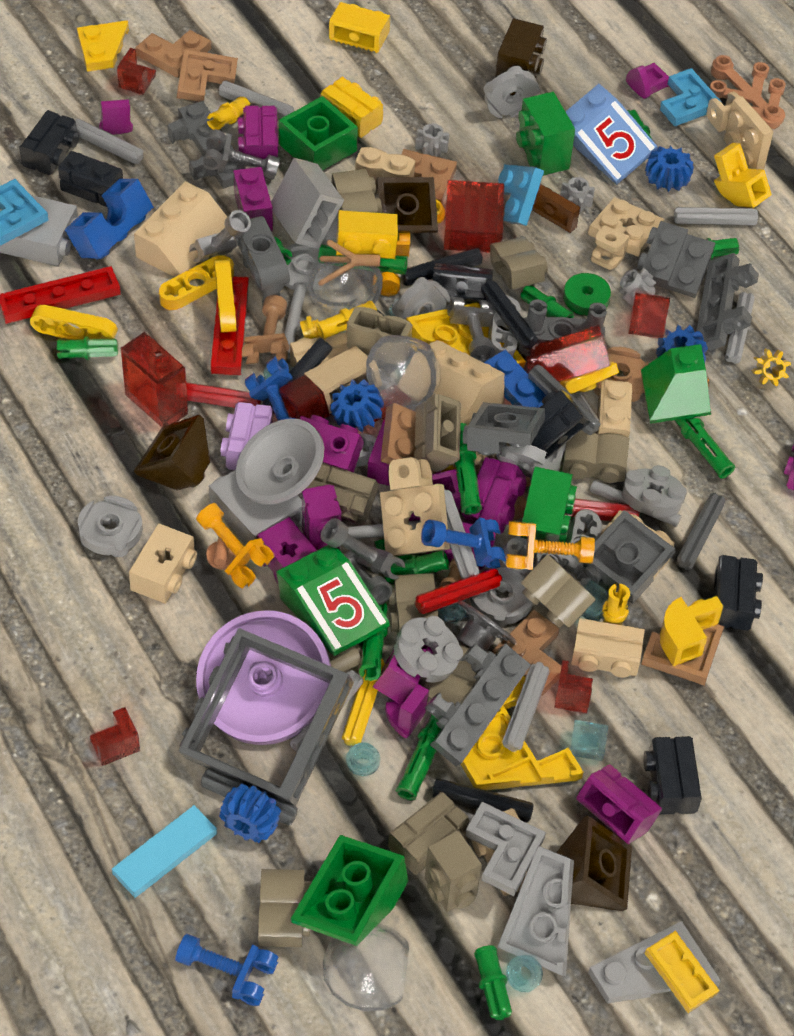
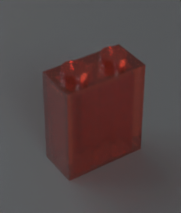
[444,180,504,253]

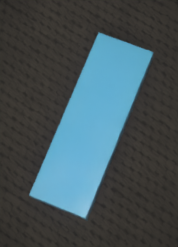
[112,805,217,898]

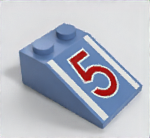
[566,84,658,185]

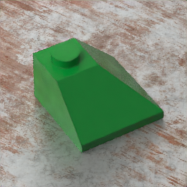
[641,344,711,424]

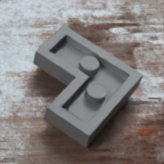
[465,802,546,896]

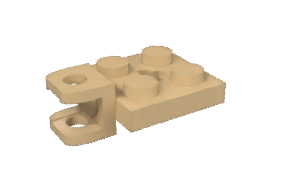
[707,91,774,170]
[588,197,665,270]
[380,457,450,556]

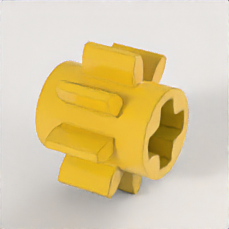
[751,348,791,386]

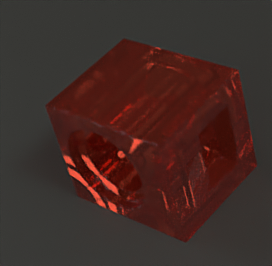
[279,375,330,419]

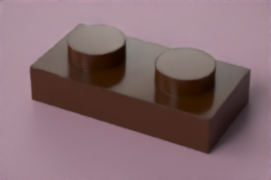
[532,184,580,233]

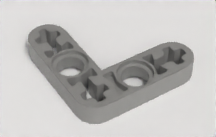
[503,509,602,588]

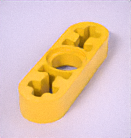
[159,255,234,310]
[215,260,236,332]
[30,305,118,340]

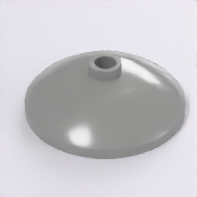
[236,419,324,504]

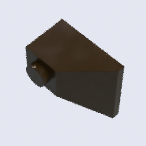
[374,177,438,233]
[133,414,210,491]
[556,816,632,911]

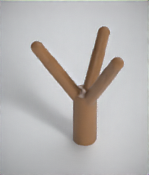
[318,240,380,286]

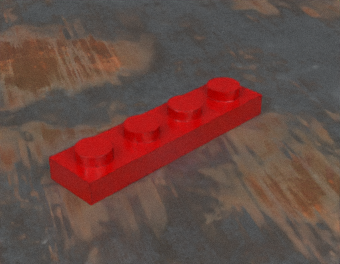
[0,266,121,324]
[211,276,249,375]

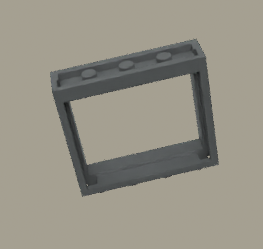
[178,628,354,806]

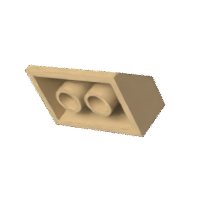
[134,181,227,277]
[395,340,505,425]

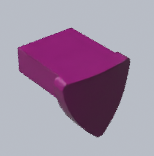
[626,63,669,99]
[99,99,133,135]
[385,684,429,738]

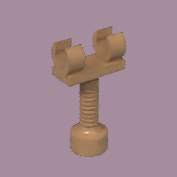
[242,295,289,364]

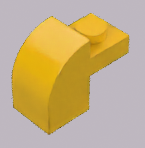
[714,143,772,208]
[660,596,723,666]

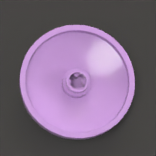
[196,610,331,745]

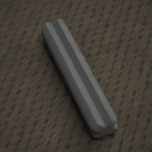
[528,365,601,435]
[676,493,725,570]
[201,768,298,825]

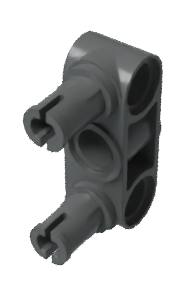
[235,216,290,305]
[518,299,607,359]

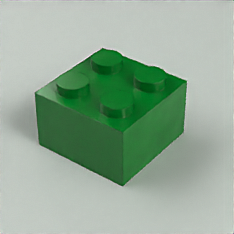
[516,91,575,176]
[279,96,358,171]
[520,466,577,543]

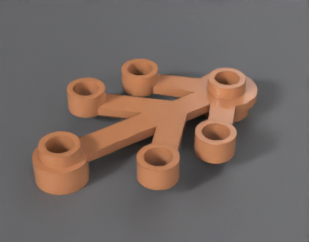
[710,55,786,129]

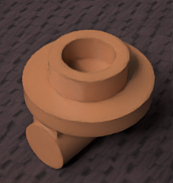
[206,536,236,570]

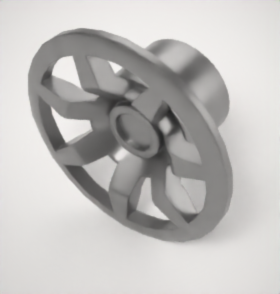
[456,600,517,652]

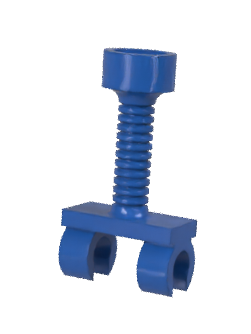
[245,356,295,421]
[421,518,506,569]
[175,933,279,1006]

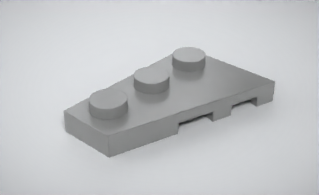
[498,846,574,977]
[588,921,721,1004]

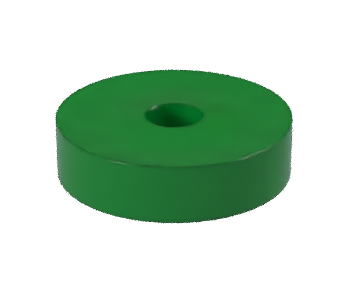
[563,273,611,316]

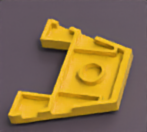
[460,676,584,790]

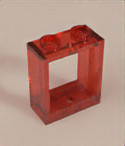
[527,325,611,382]
[121,332,188,427]

